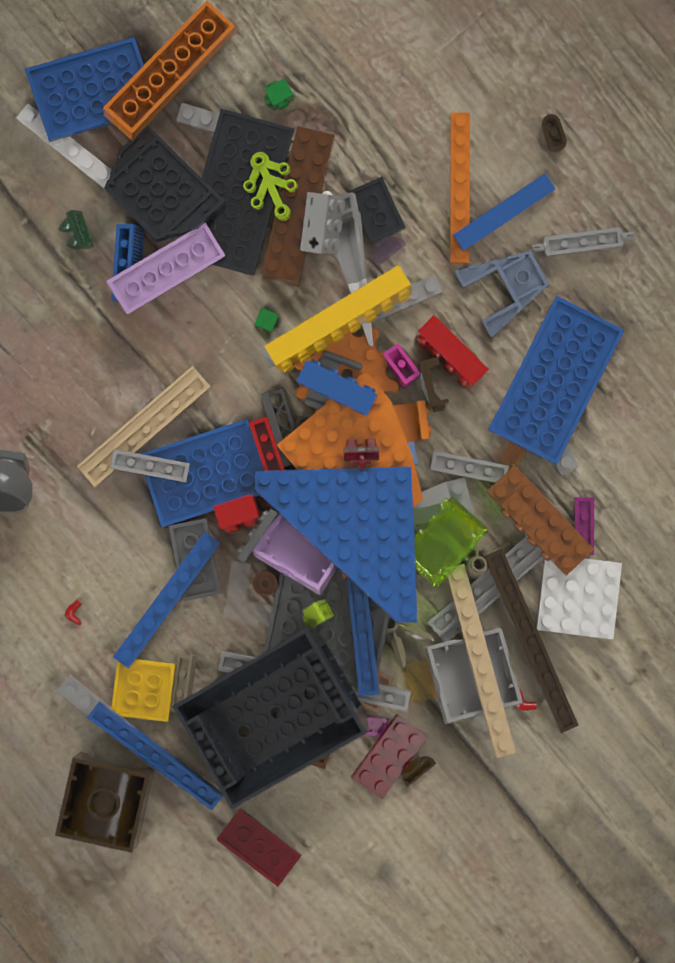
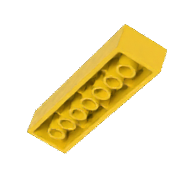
[264,265,412,373]

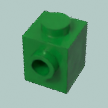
[263,79,294,111]

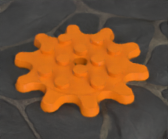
[294,327,400,413]

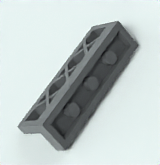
[261,388,295,468]

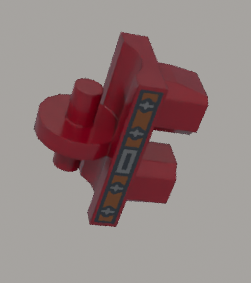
[344,438,379,470]

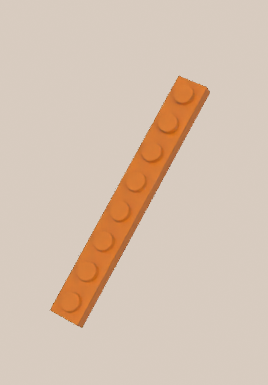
[450,112,470,264]

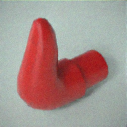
[65,599,82,625]
[516,689,537,711]

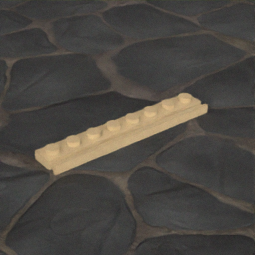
[77,366,211,487]

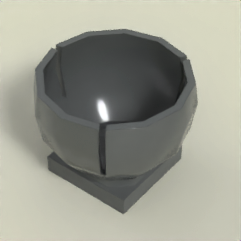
[0,450,33,513]

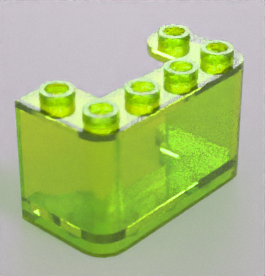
[414,496,488,589]

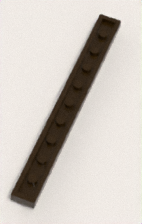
[484,548,579,733]

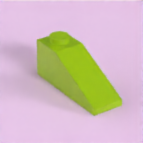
[302,599,335,628]

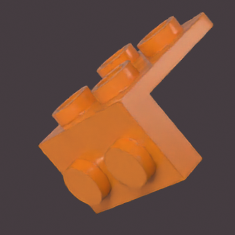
[393,400,432,442]

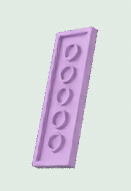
[106,223,225,315]

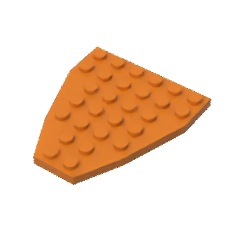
[277,371,423,508]

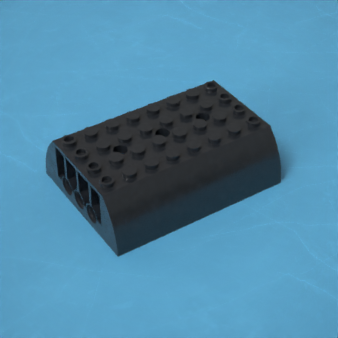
[172,627,368,810]

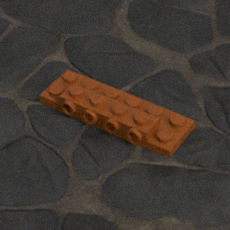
[486,465,594,576]

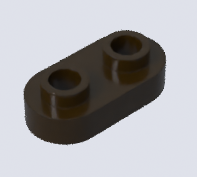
[541,114,567,152]

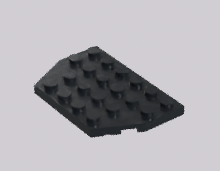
[104,125,226,242]

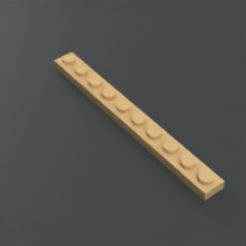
[445,564,516,759]

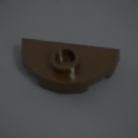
[402,756,436,787]

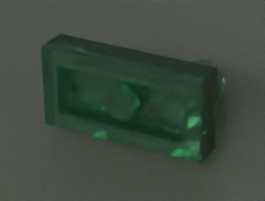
[58,210,94,250]

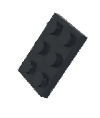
[347,176,406,244]

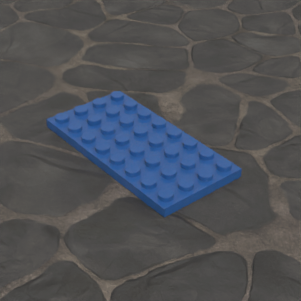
[488,295,624,465]

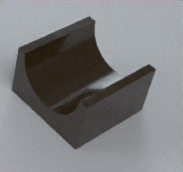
[55,752,155,853]

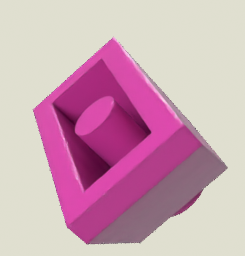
[382,343,421,389]

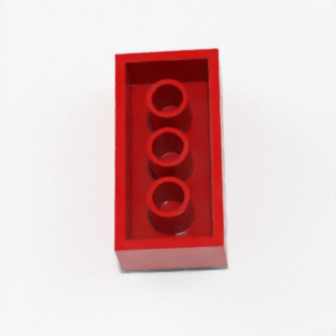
[416,315,489,390]
[213,494,261,533]

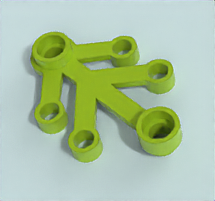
[243,152,298,221]

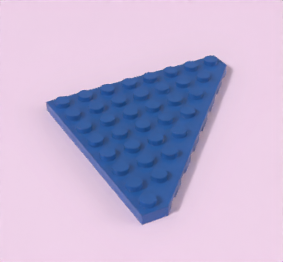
[255,467,417,623]

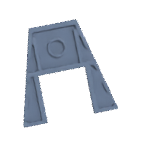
[454,251,549,338]

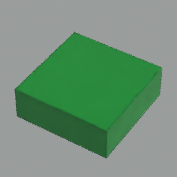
[254,307,279,333]

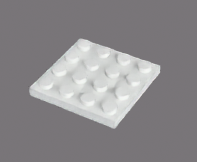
[536,558,622,639]

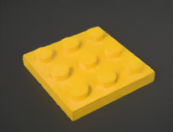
[111,659,176,722]

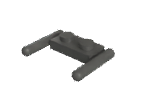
[304,350,362,409]

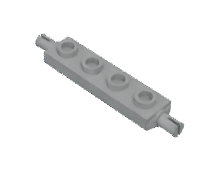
[532,227,635,257]

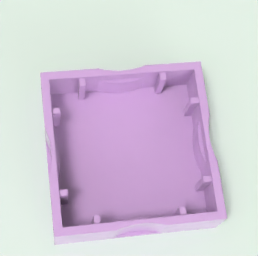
[252,513,338,596]

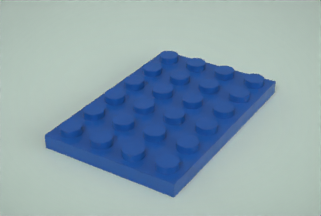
[25,37,144,142]
[141,419,264,528]

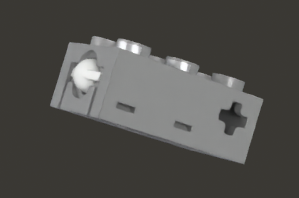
[300,191,345,254]

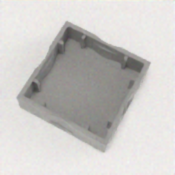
[425,628,523,725]

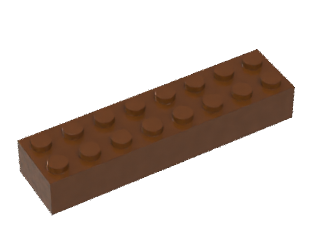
[261,126,335,286]

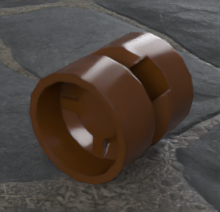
[252,571,278,596]

